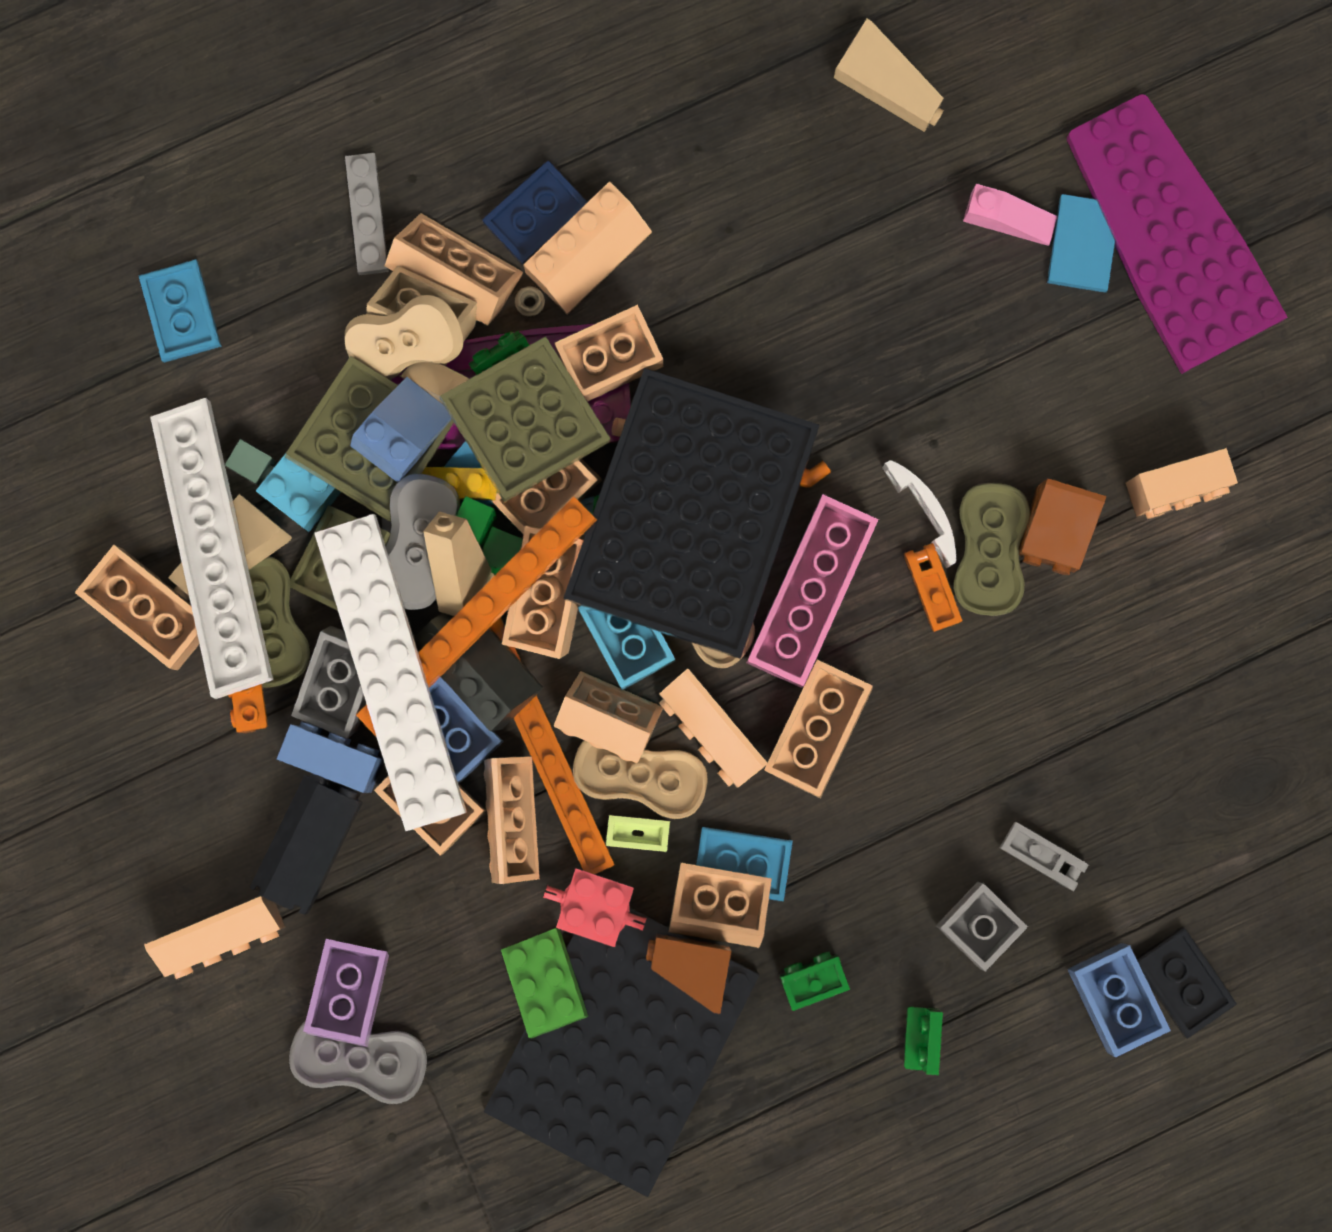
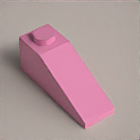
[963,184,1057,246]

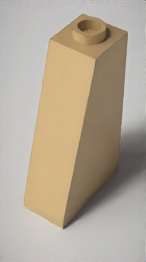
[834,19,944,132]
[168,494,292,601]
[423,511,494,616]

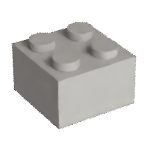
[936,882,1028,972]

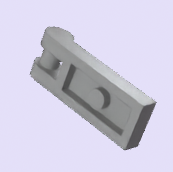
[1000,822,1089,892]

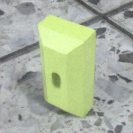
[606,815,670,852]

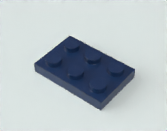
[482,161,588,266]

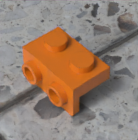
[228,684,268,733]

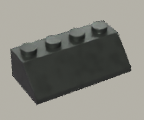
[414,613,544,732]

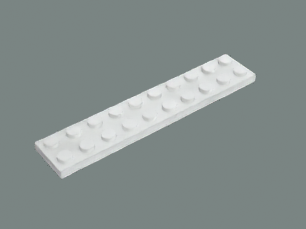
[150,398,273,699]
[315,514,467,831]

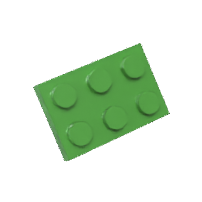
[501,928,588,1038]

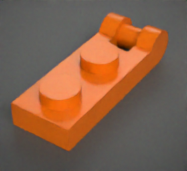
[904,543,962,632]

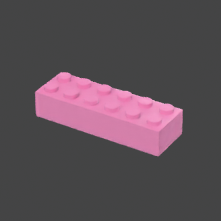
[746,495,879,688]

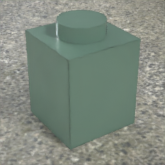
[225,439,276,486]

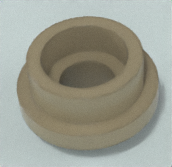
[515,286,545,317]

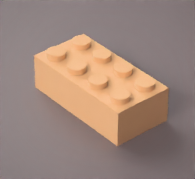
[75,545,199,671]

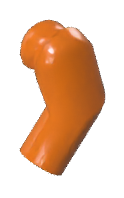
[800,460,831,488]

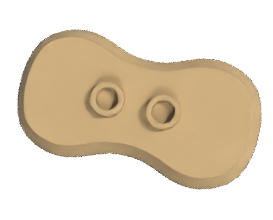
[344,295,463,380]
[573,740,707,819]

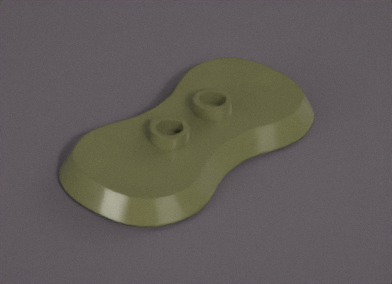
[954,483,1030,616]
[249,557,310,688]

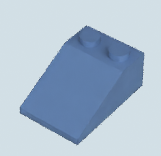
[350,377,452,483]

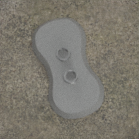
[385,474,460,610]
[289,1021,427,1104]

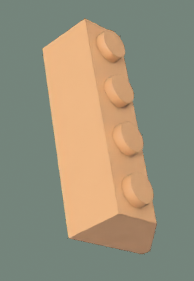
[524,181,652,315]
[384,213,523,326]
[502,525,586,659]
[764,660,873,799]
[659,669,768,788]
[484,757,540,884]
[144,896,285,979]

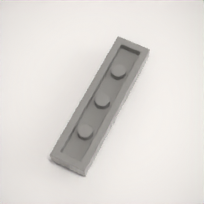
[345,153,389,275]

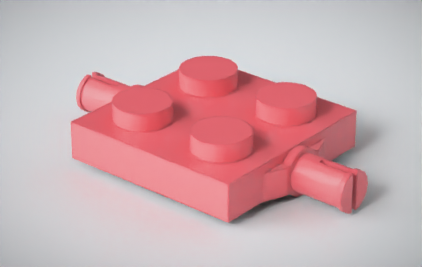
[543,869,647,947]

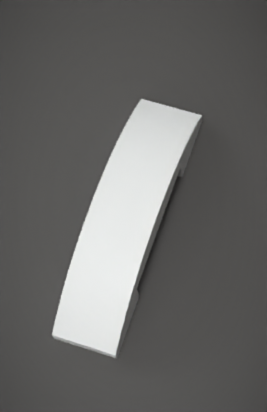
[882,460,956,568]

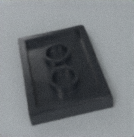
[1136,927,1237,1039]

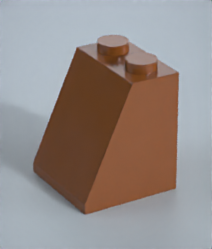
[1019,478,1106,575]
[646,933,731,1014]

